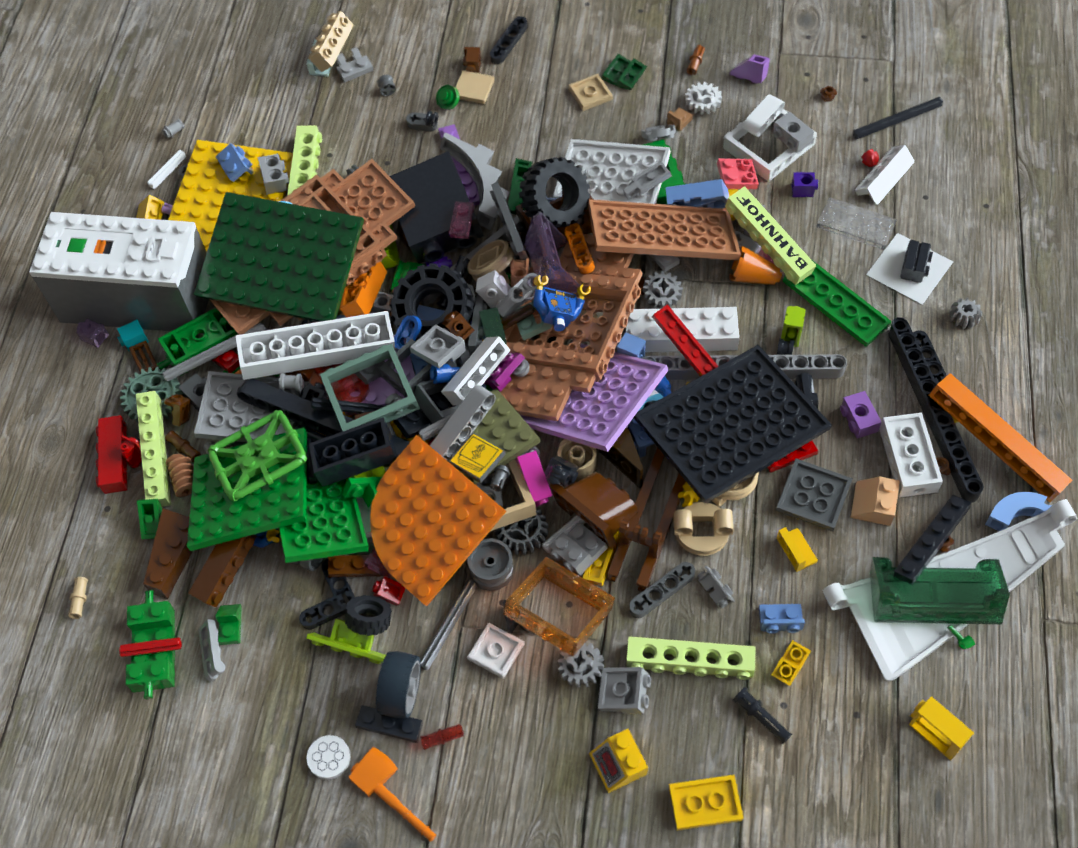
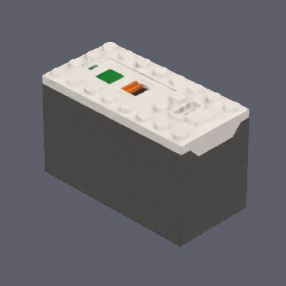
[29,212,209,331]

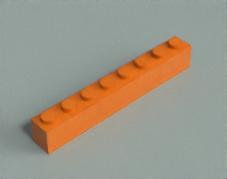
[929,373,1072,502]

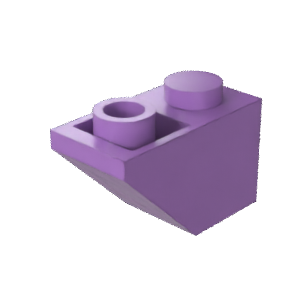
[730,54,770,83]

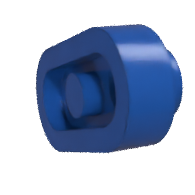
[394,315,422,350]

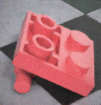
[717,158,759,191]

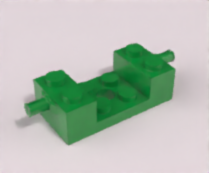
[157,308,238,376]
[126,590,175,699]

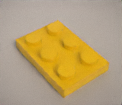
[669,775,744,830]

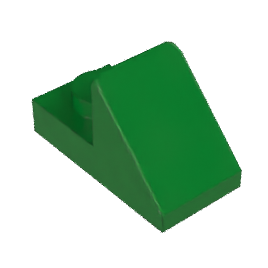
[342,477,382,508]
[137,498,162,539]
[215,604,242,645]

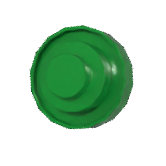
[436,85,460,110]

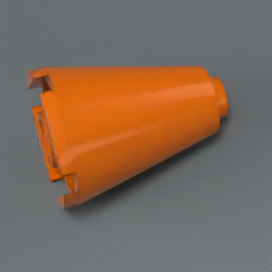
[729,246,782,285]

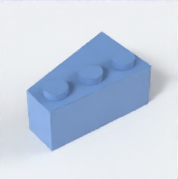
[665,179,729,208]

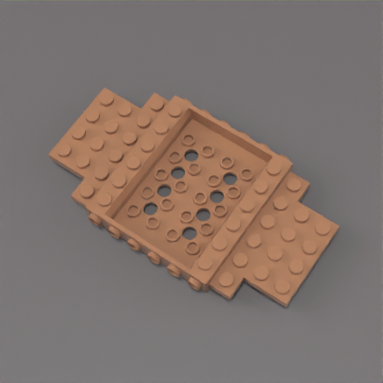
[209,159,415,335]
[496,233,642,422]

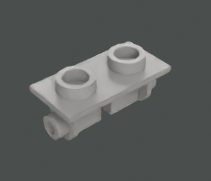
[698,566,735,608]

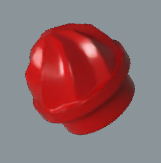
[861,149,879,167]

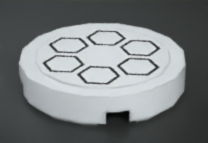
[307,735,351,780]

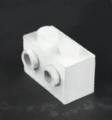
[476,270,512,315]

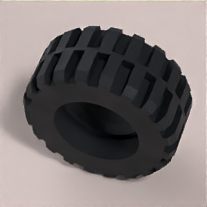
[519,157,590,229]

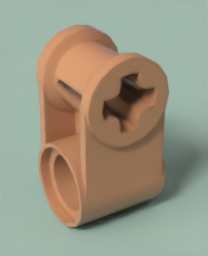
[510,258,529,287]

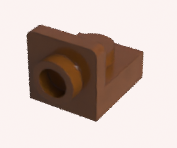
[164,394,190,426]

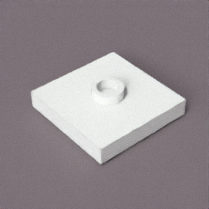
[467,623,525,679]

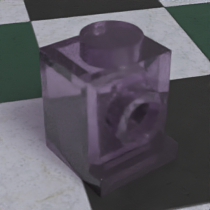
[76,319,109,348]

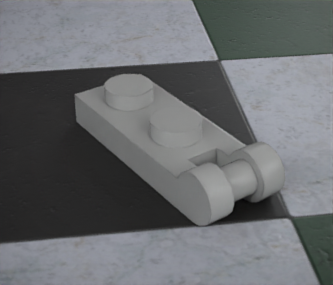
[198,619,225,682]

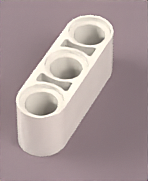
[743,94,785,137]

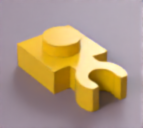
[678,482,700,507]

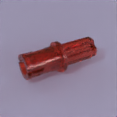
[420,724,464,750]

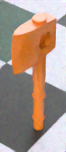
[349,747,436,842]

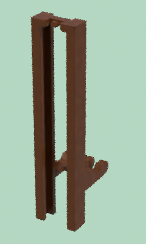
[607,447,686,592]

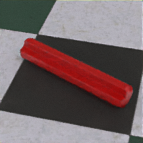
[119,637,182,657]

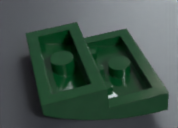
[601,53,647,90]

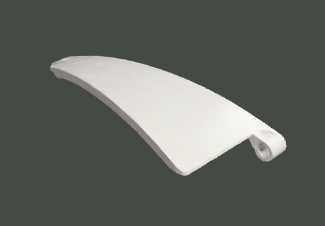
[823,499,1077,681]

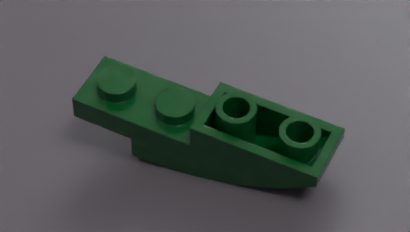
[508,158,532,215]

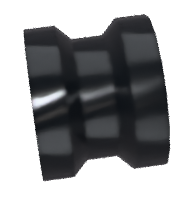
[776,338,794,355]

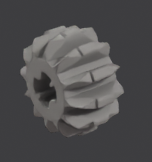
[949,297,982,330]

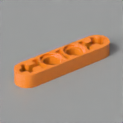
[565,223,595,275]

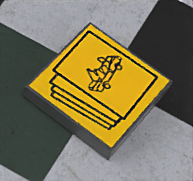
[449,433,505,483]

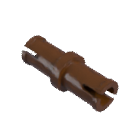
[165,430,201,462]

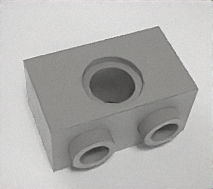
[773,111,814,153]

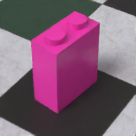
[515,450,552,507]

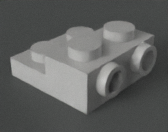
[410,325,466,368]
[549,522,608,576]
[598,667,651,714]

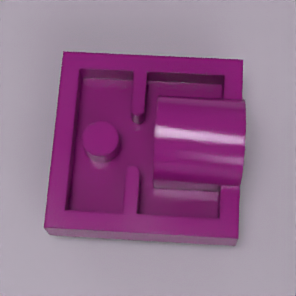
[484,352,525,392]

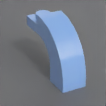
[985,492,1051,531]

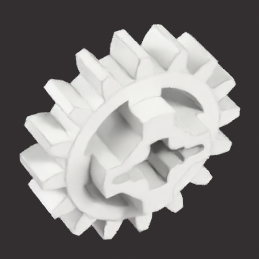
[685,82,722,115]

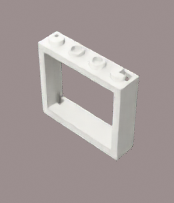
[723,109,817,182]

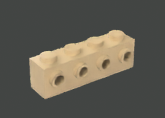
[308,11,353,72]

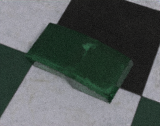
[479,307,507,345]

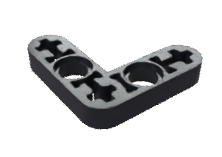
[299,559,355,630]

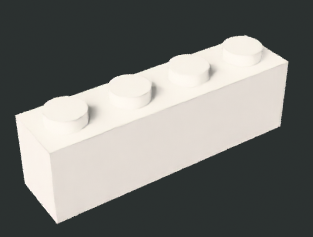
[441,336,510,405]

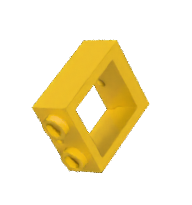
[909,696,974,761]

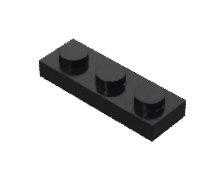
[355,705,423,743]

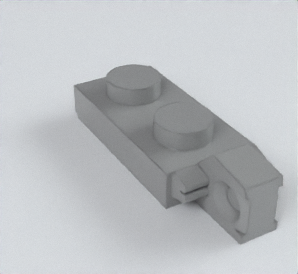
[623,161,671,200]

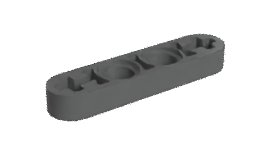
[629,562,695,618]

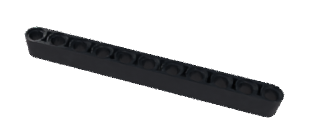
[888,317,984,503]
[237,378,410,457]

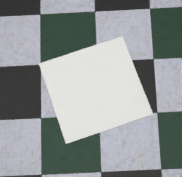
[866,233,953,305]

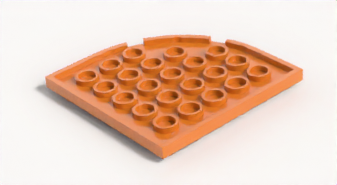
[370,435,506,606]

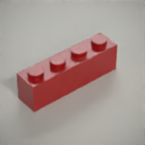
[96,415,128,494]

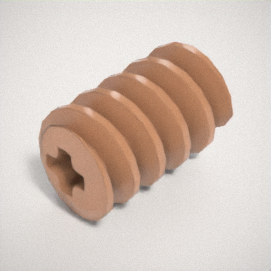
[166,454,194,497]

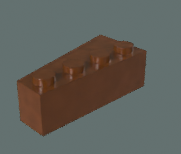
[143,509,193,599]

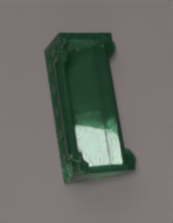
[870,557,1010,625]

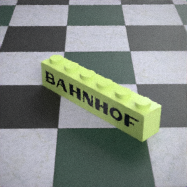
[725,186,816,285]

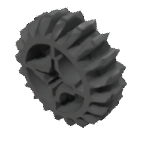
[494,503,548,555]

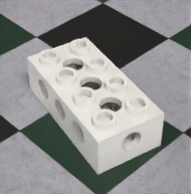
[879,413,943,497]

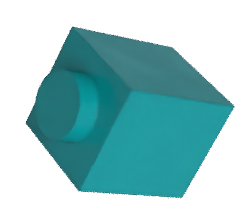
[117,320,149,352]

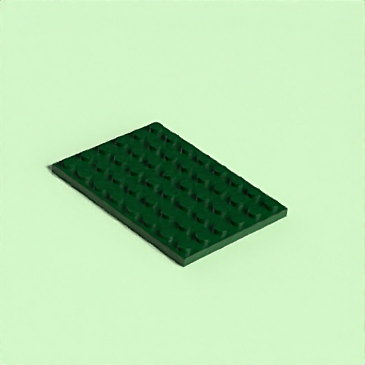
[194,192,364,322]

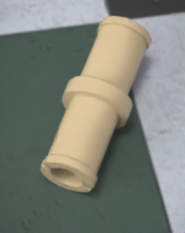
[68,577,88,619]

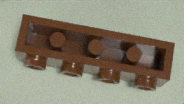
[189,535,257,608]

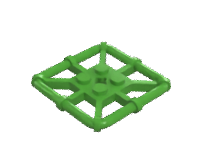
[208,410,307,501]

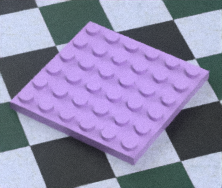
[520,344,668,452]

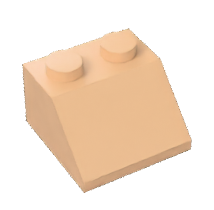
[850,476,900,526]

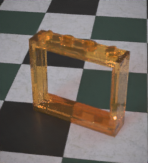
[503,557,615,657]

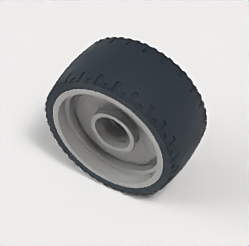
[376,651,421,718]

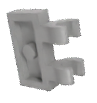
[337,47,374,83]

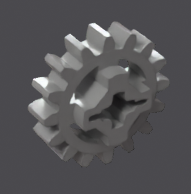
[642,271,683,308]
[558,641,604,688]

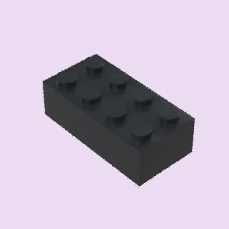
[309,417,397,487]

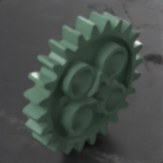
[120,367,182,423]

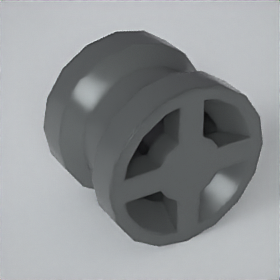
[377,75,396,96]

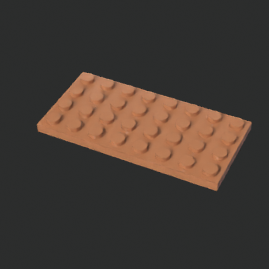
[588,199,741,260]

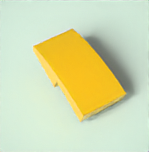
[771,640,811,686]

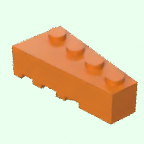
[340,262,387,318]

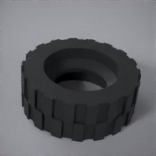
[345,595,392,636]

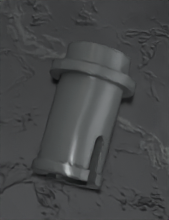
[490,465,510,492]

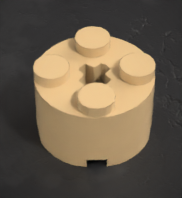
[557,439,597,482]

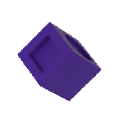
[791,172,818,197]

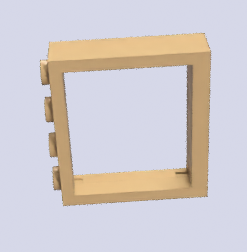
[459,459,536,531]

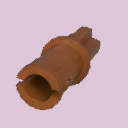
[686,45,705,75]

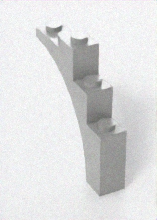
[439,133,510,230]

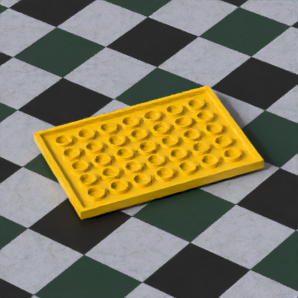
[168,140,293,252]

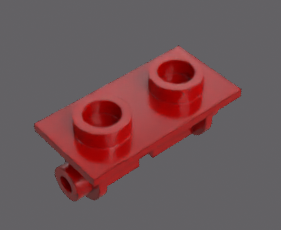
[120,435,142,468]

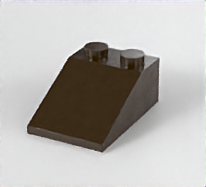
[599,427,643,489]

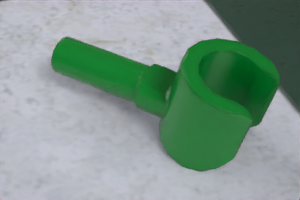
[947,624,975,649]

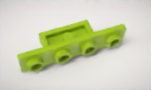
[306,618,386,664]

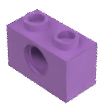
[840,391,882,439]

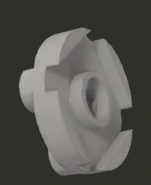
[641,125,676,141]

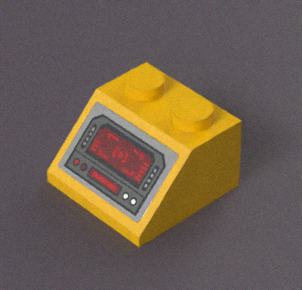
[589,729,648,793]

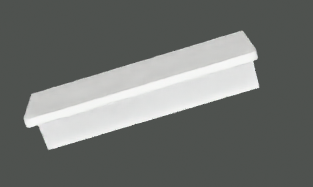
[855,145,914,205]

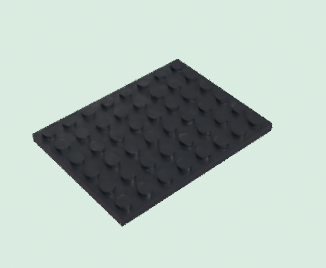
[634,345,832,504]

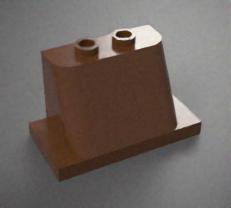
[549,472,638,550]

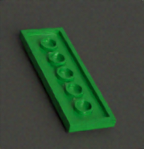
[782,259,892,347]

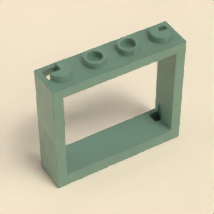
[320,343,420,431]

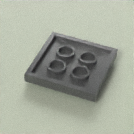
[776,459,853,531]

